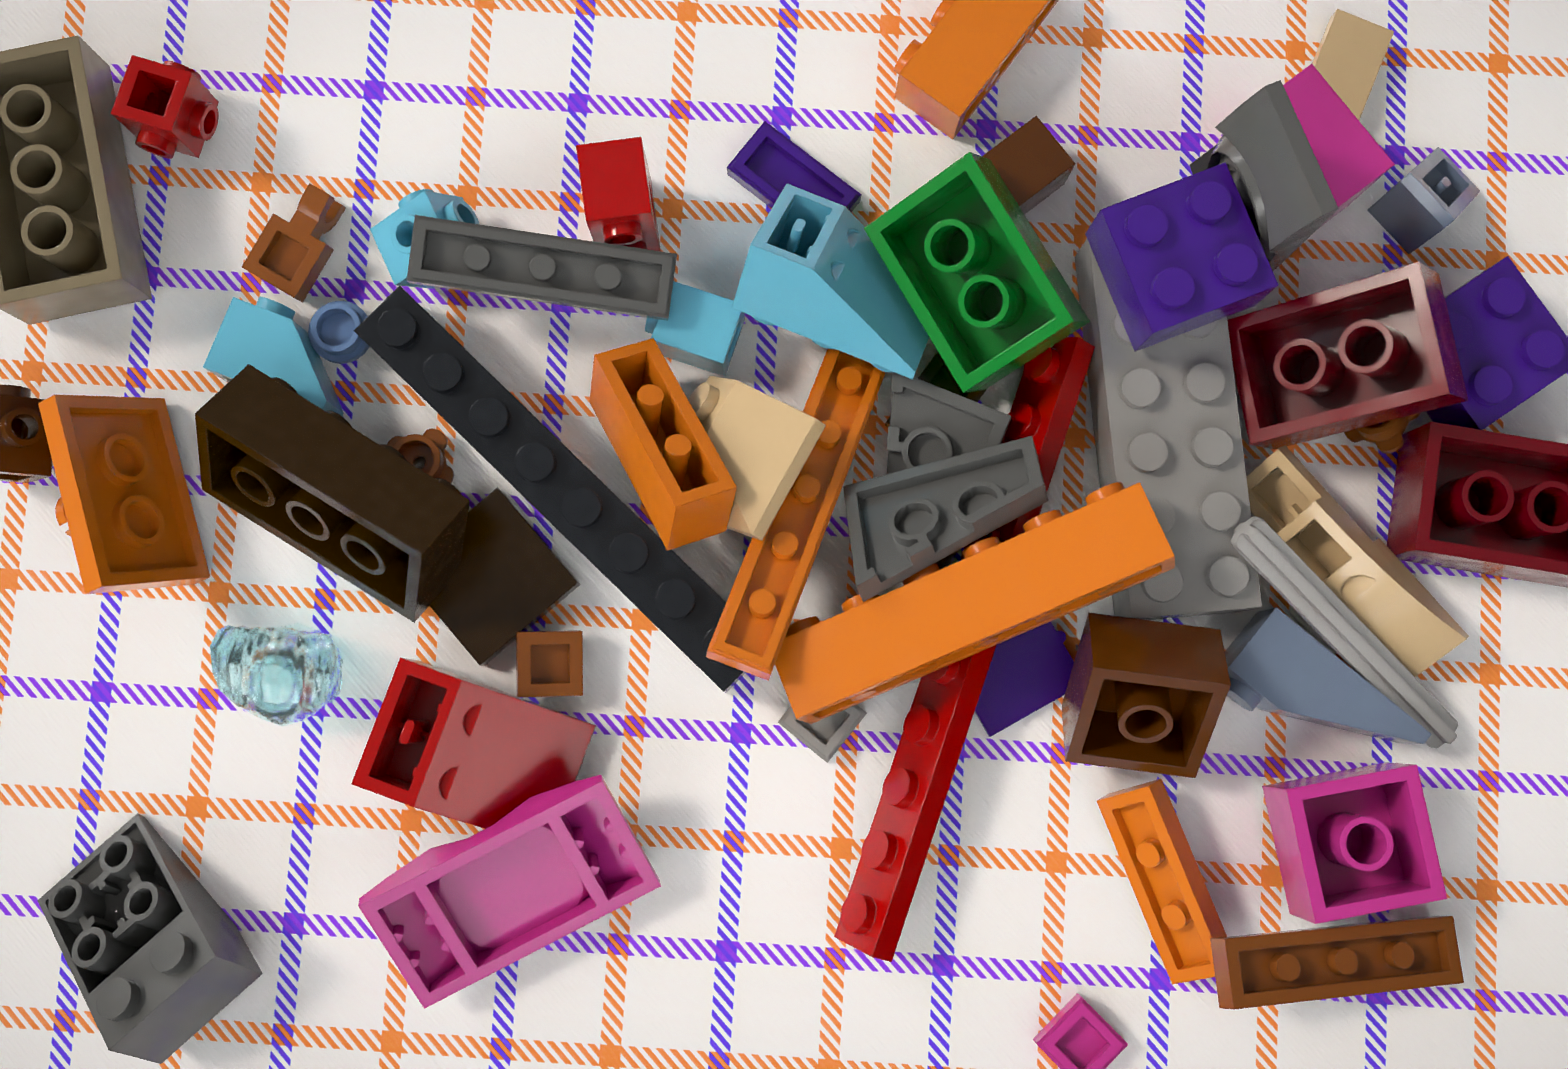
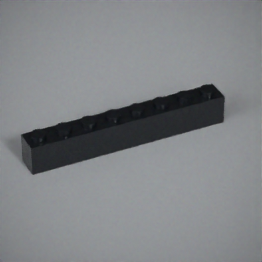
[354,286,746,693]

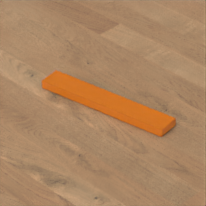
[706,349,886,681]

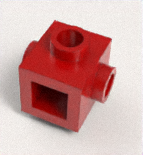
[110,55,219,159]

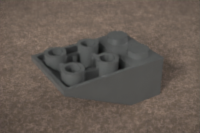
[37,813,263,1064]

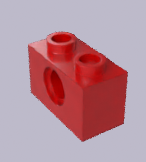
[576,137,661,251]

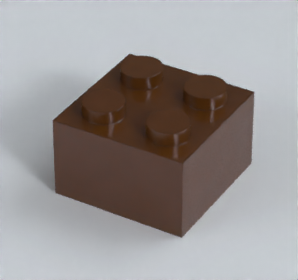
[1062,612,1231,778]

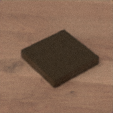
[429,487,581,667]

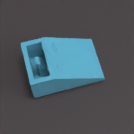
[732,184,929,380]

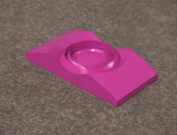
[358,775,661,1009]

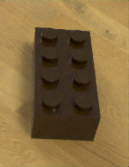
[195,364,470,623]

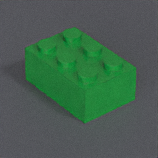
[864,152,1090,393]

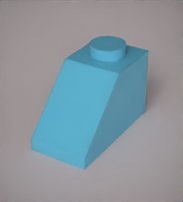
[203,296,344,416]

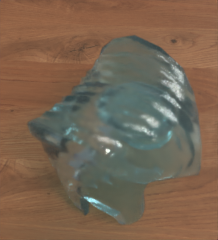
[210,622,343,727]

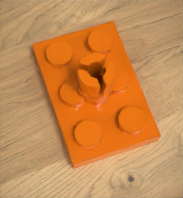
[38,394,210,594]

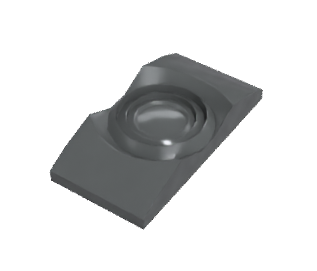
[1190,80,1339,271]

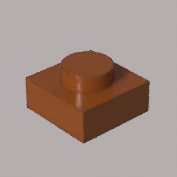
[516,630,583,697]

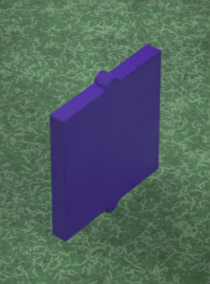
[975,621,1074,737]

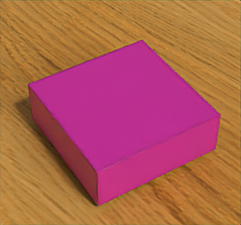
[1032,993,1128,1069]

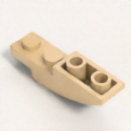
[1246,446,1469,677]

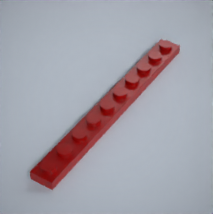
[834,337,1095,962]

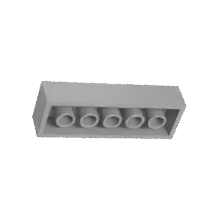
[1074,239,1262,620]

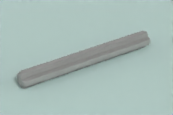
[1231,516,1458,749]

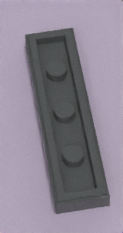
[407,215,677,321]

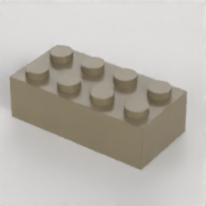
[0,35,152,325]

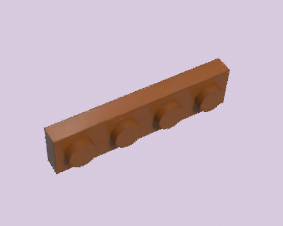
[1210,916,1464,1010]

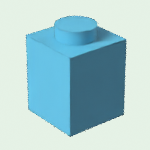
[645,281,745,377]

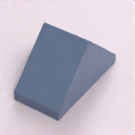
[1367,147,1480,254]

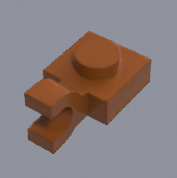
[242,183,346,303]

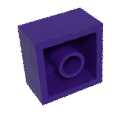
[1085,162,1279,352]
[1425,256,1568,430]

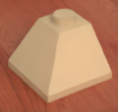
[688,376,826,541]

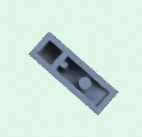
[1225,607,1432,744]

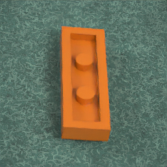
[1097,779,1227,985]

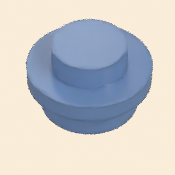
[308,301,370,364]

